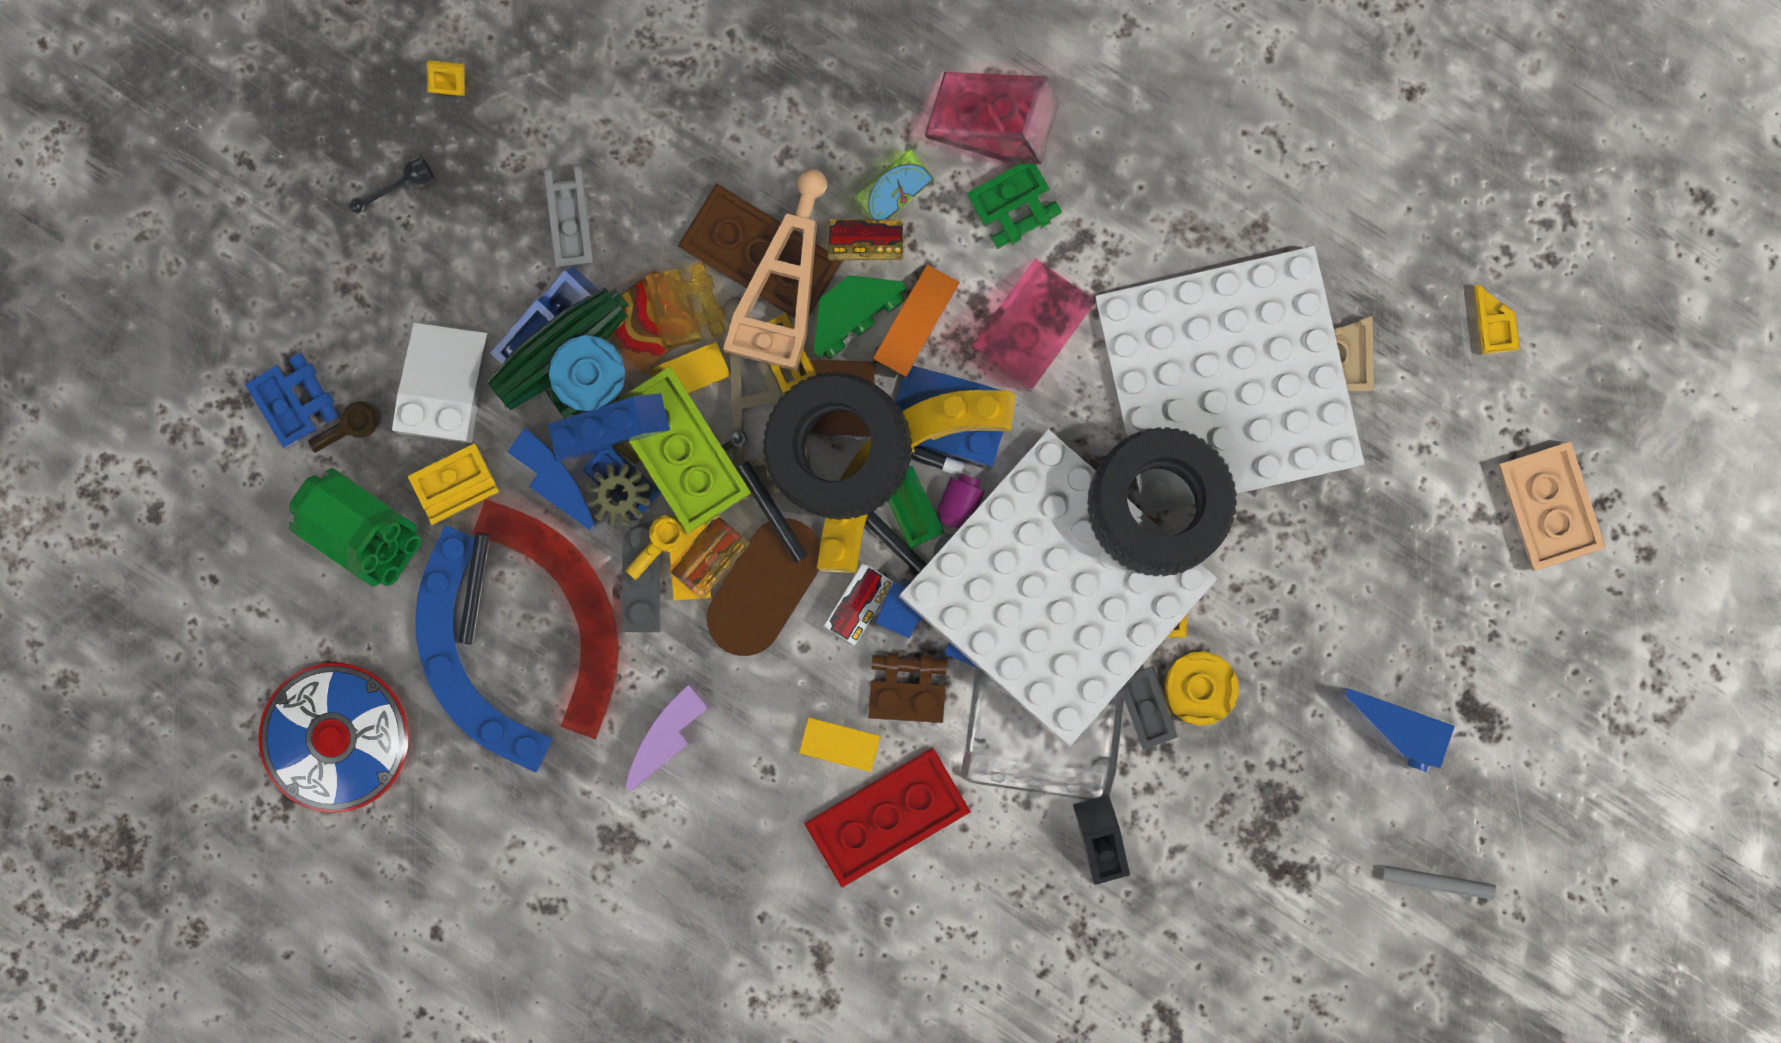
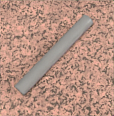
[1382,866,1496,900]

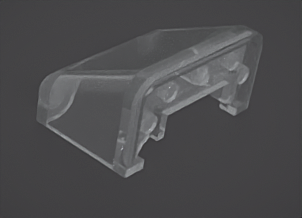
[960,669,1125,800]

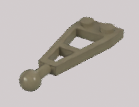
[722,297,811,502]

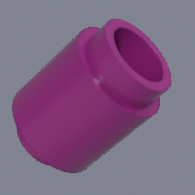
[937,473,985,529]

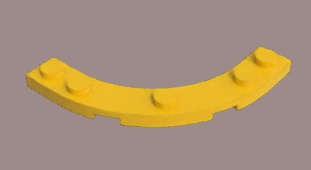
[817,390,1016,573]

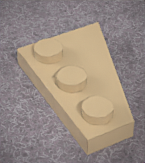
[1334,316,1374,392]

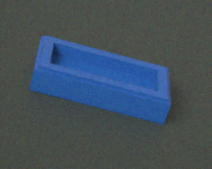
[581,447,662,520]

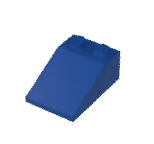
[895,366,1004,469]

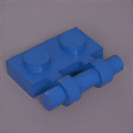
[245,352,340,449]

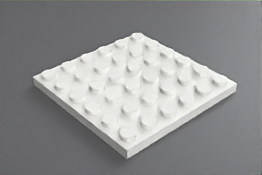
[1095,246,1365,514]
[899,429,1218,748]

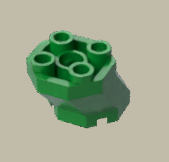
[289,468,421,587]

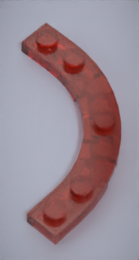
[472,499,619,740]

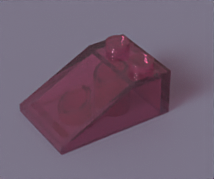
[925,72,1060,164]
[971,259,1096,392]

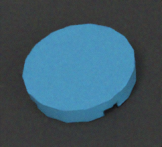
[549,335,625,411]

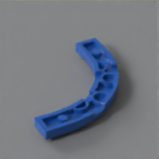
[415,525,553,773]

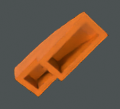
[873,264,960,379]

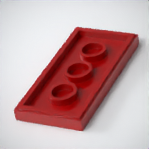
[804,747,971,888]

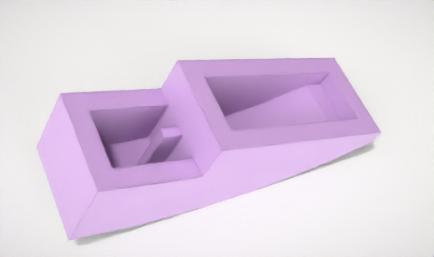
[625,684,709,791]

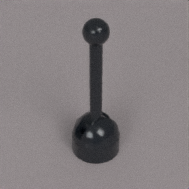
[349,154,435,214]

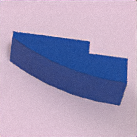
[490,266,599,364]
[507,428,597,531]

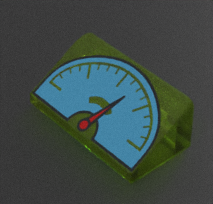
[854,149,935,223]

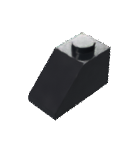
[1073,794,1130,885]

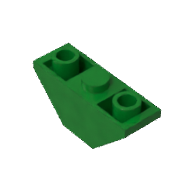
[813,275,906,360]

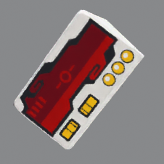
[823,562,893,646]

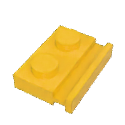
[408,443,500,525]

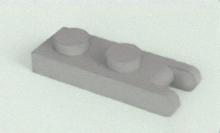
[544,164,594,268]

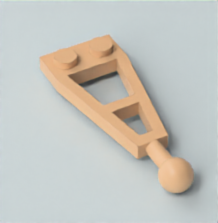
[723,169,827,371]

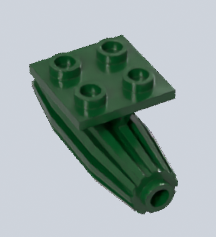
[487,287,629,419]

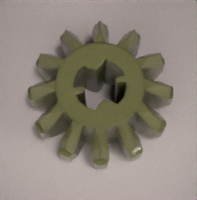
[587,464,650,527]

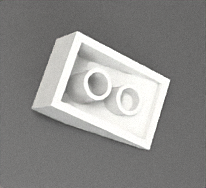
[392,323,488,444]

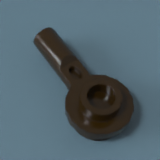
[308,401,379,453]

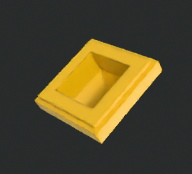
[427,60,465,96]

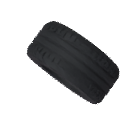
[763,372,912,520]
[1087,427,1237,577]

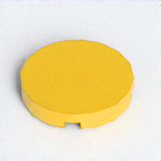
[1164,651,1239,726]

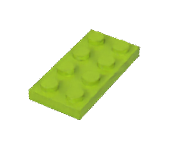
[611,366,751,534]

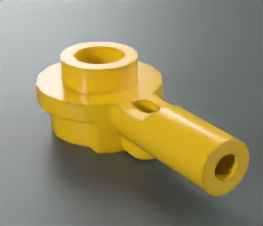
[625,515,686,580]

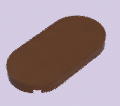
[707,518,820,656]

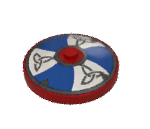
[258,663,410,813]

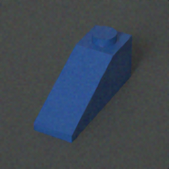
[1341,688,1455,773]

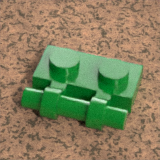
[966,157,1062,250]

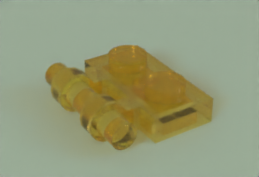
[642,263,726,350]

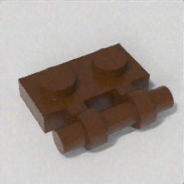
[868,652,947,723]

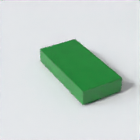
[888,465,945,549]

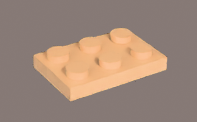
[1497,441,1606,571]

